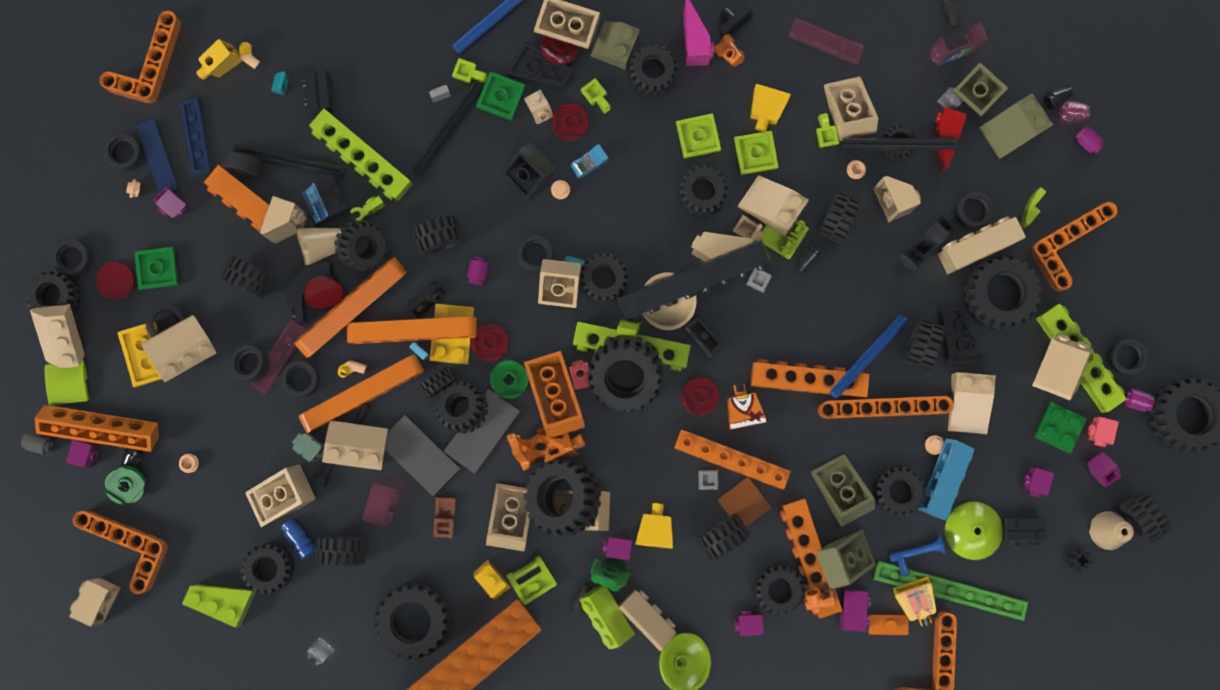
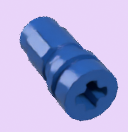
[281,518,316,560]

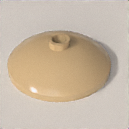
[642,272,697,330]

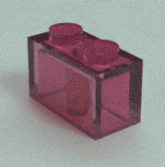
[362,483,399,527]

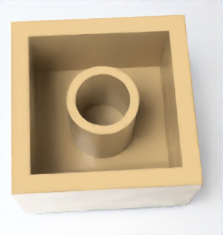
[538,259,581,308]
[69,578,121,627]

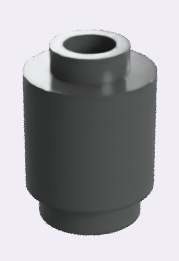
[21,432,53,455]

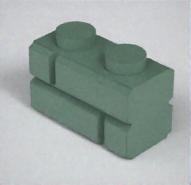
[292,433,325,462]

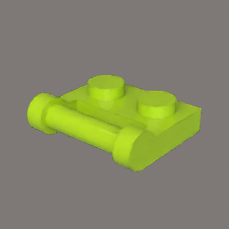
[506,555,557,605]

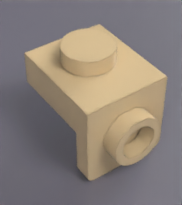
[524,90,553,124]
[732,215,763,241]

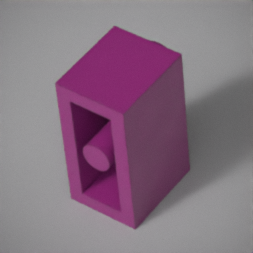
[840,589,871,632]

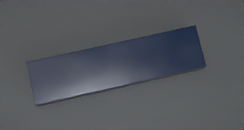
[180,98,212,176]
[136,119,180,193]

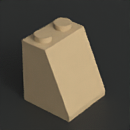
[691,232,754,262]
[1033,334,1093,400]

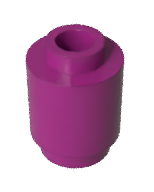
[1075,126,1104,154]
[467,257,489,286]
[1124,388,1155,412]

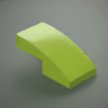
[1021,187,1046,229]
[617,317,642,337]

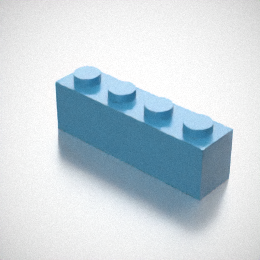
[918,438,975,521]

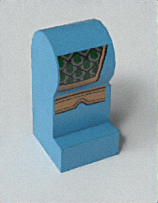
[571,144,609,178]

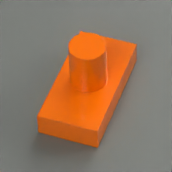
[868,614,908,635]

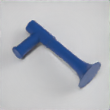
[889,535,945,577]

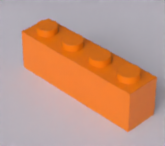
[204,165,270,232]

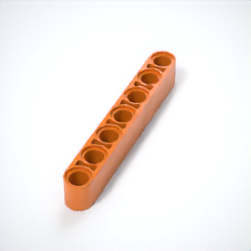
[294,257,407,358]
[347,317,477,344]
[298,354,425,434]
[818,396,954,419]

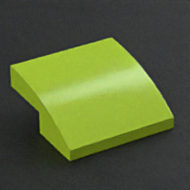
[44,360,90,405]

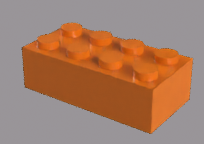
[524,351,585,439]

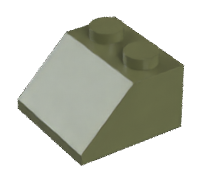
[591,21,640,70]
[953,63,1008,116]

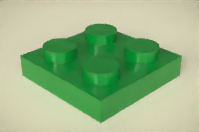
[476,71,526,121]
[135,247,179,290]
[1034,402,1087,453]

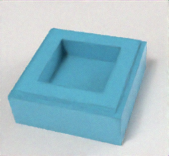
[409,342,430,361]

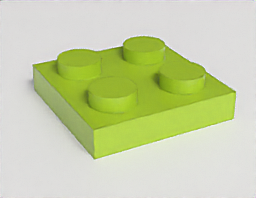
[676,113,721,159]
[734,131,779,175]

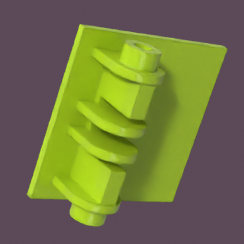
[759,220,809,260]

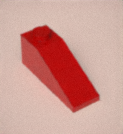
[935,107,967,171]

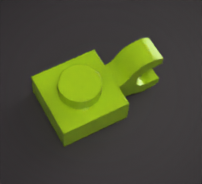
[452,58,488,84]
[580,78,611,114]
[816,113,839,148]
[350,196,386,221]

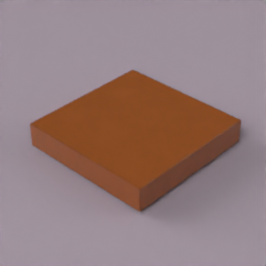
[717,477,771,527]

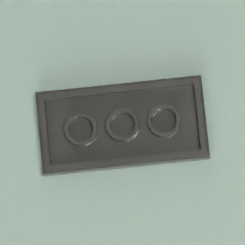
[444,389,520,474]
[385,415,460,496]

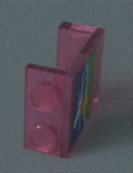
[930,22,989,66]

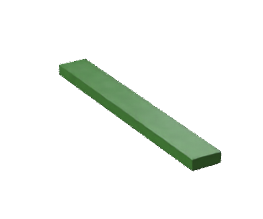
[873,560,1029,621]

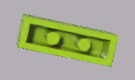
[579,585,635,649]

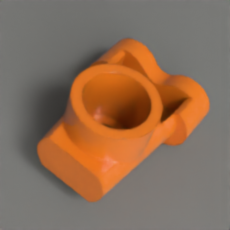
[714,34,744,67]
[805,588,836,612]

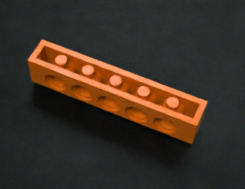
[750,359,869,398]
[35,405,159,452]
[674,430,791,489]
[779,499,842,618]

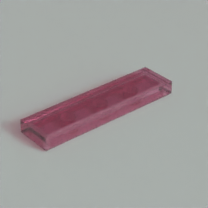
[788,18,865,65]
[249,320,307,395]

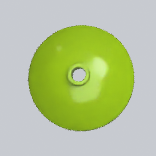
[945,502,1003,560]
[659,633,711,690]

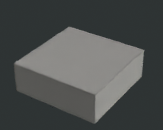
[429,85,451,103]
[746,268,772,293]
[698,470,718,490]

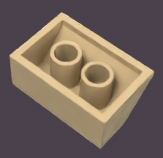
[534,0,600,49]
[873,176,921,222]
[260,196,307,243]
[30,304,85,368]
[141,315,216,382]
[322,420,388,470]
[619,589,676,652]

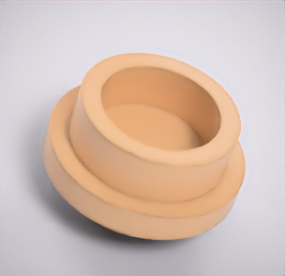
[847,160,866,179]
[126,179,141,198]
[551,180,570,199]
[925,435,944,455]
[179,454,199,473]

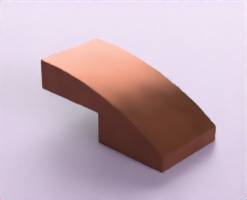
[433,496,456,538]

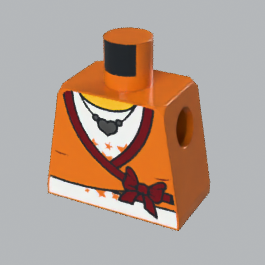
[727,383,767,430]

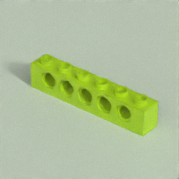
[309,109,413,201]
[1036,304,1127,413]
[573,322,691,372]

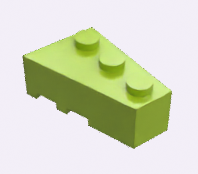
[182,584,256,627]

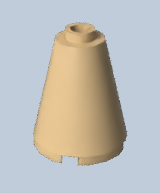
[297,228,342,266]
[1089,511,1134,550]

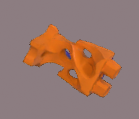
[507,427,586,471]

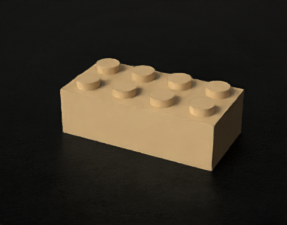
[938,216,1026,275]

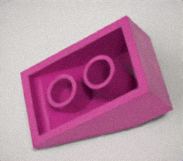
[683,0,714,66]

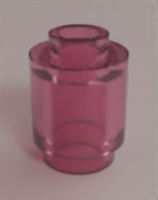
[1059,101,1090,122]

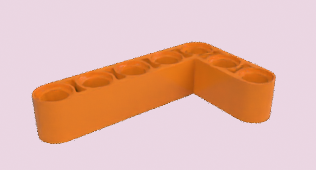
[100,11,181,103]
[1030,202,1117,292]
[73,511,168,594]
[895,611,957,690]

